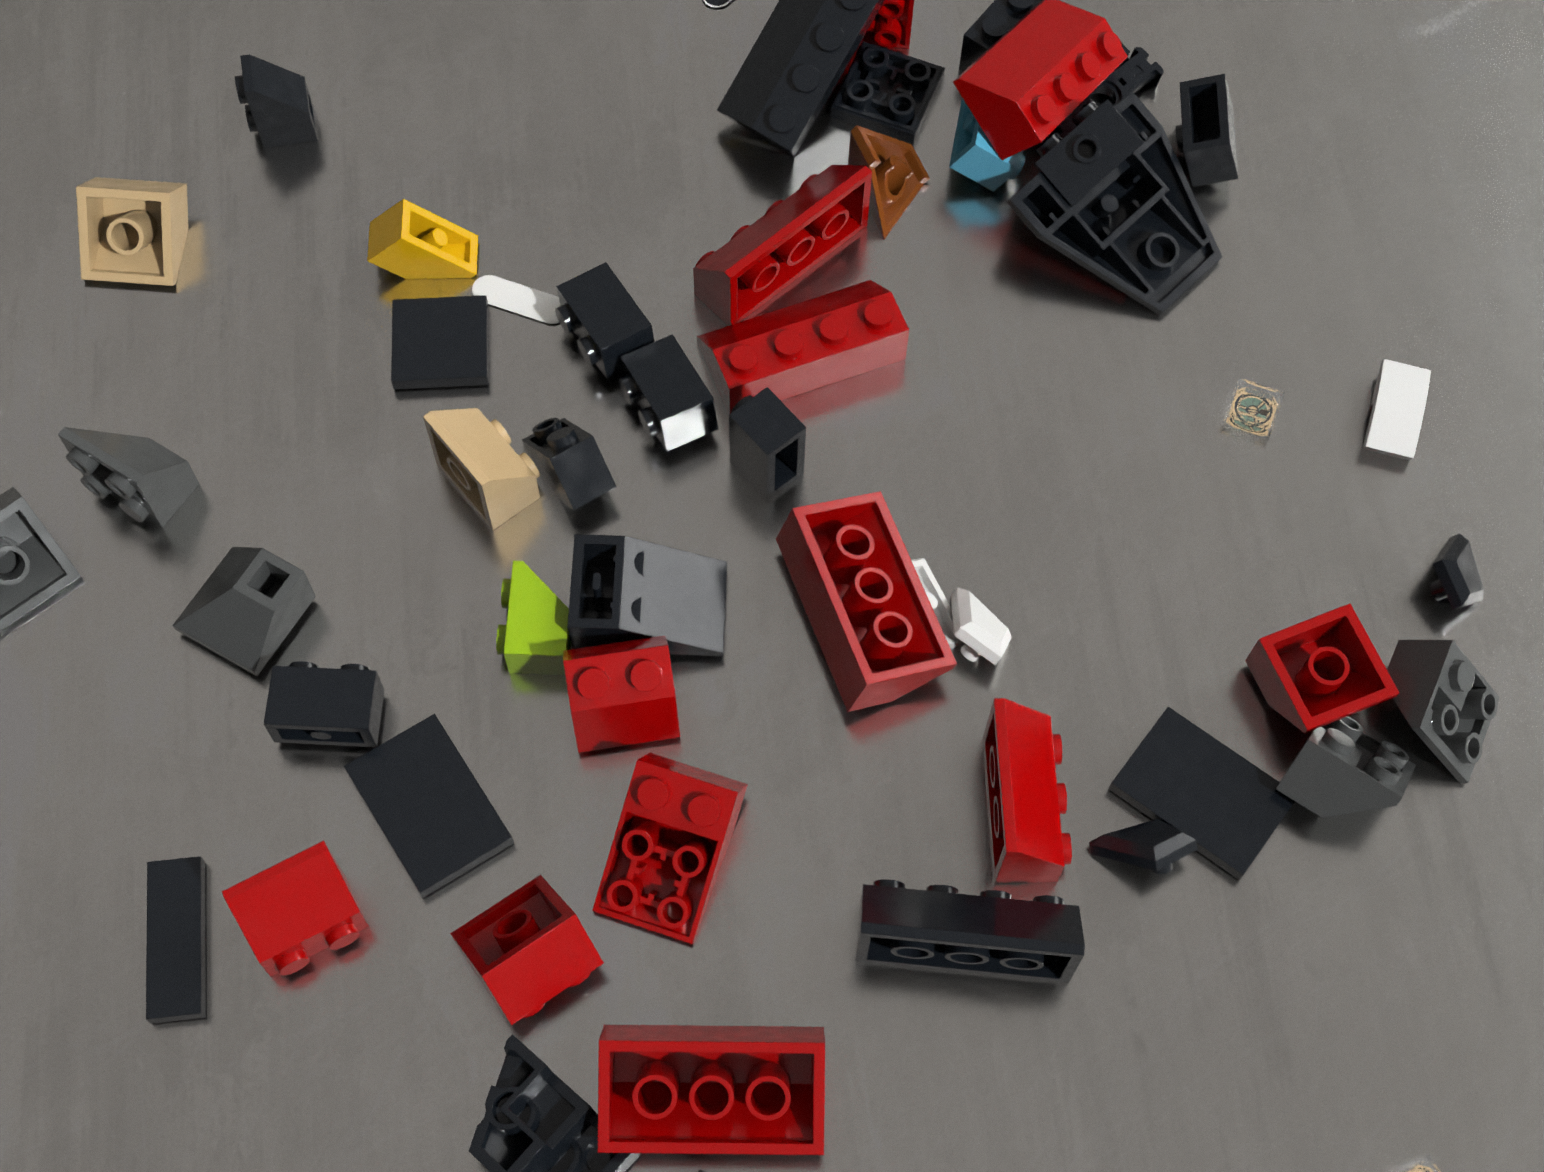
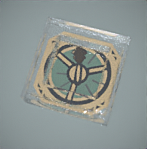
[1223,378,1285,439]

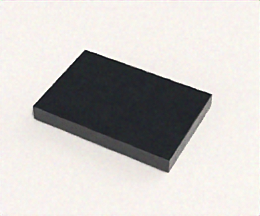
[1109,707,1295,880]
[344,713,514,898]

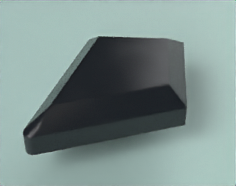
[1429,533,1484,610]
[1089,819,1198,874]

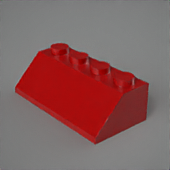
[953,0,1128,160]
[693,165,872,326]
[697,280,909,415]
[776,491,957,712]
[598,1024,825,1155]

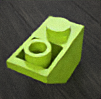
[496,560,572,675]

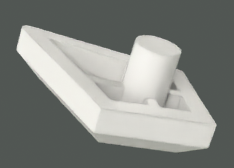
[951,587,1012,665]

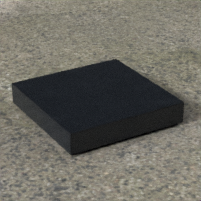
[391,295,489,389]

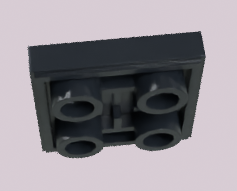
[830,41,945,144]

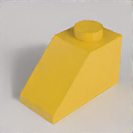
[367,199,478,279]

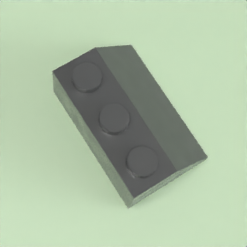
[0,487,82,631]

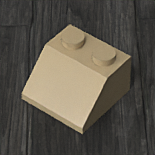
[76,177,189,286]
[423,408,540,531]

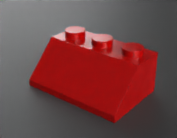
[983,698,1072,884]

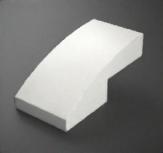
[1362,359,1431,461]

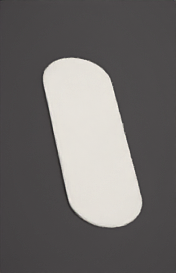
[472,275,560,324]

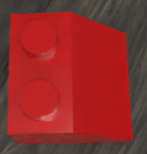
[1245,603,1399,733]
[563,635,680,753]
[222,841,369,977]
[450,874,604,1025]

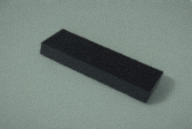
[146,856,206,1024]

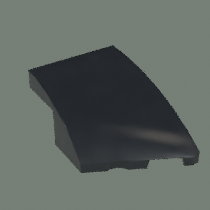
[469,1034,641,1172]

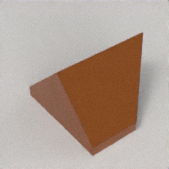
[848,125,930,240]

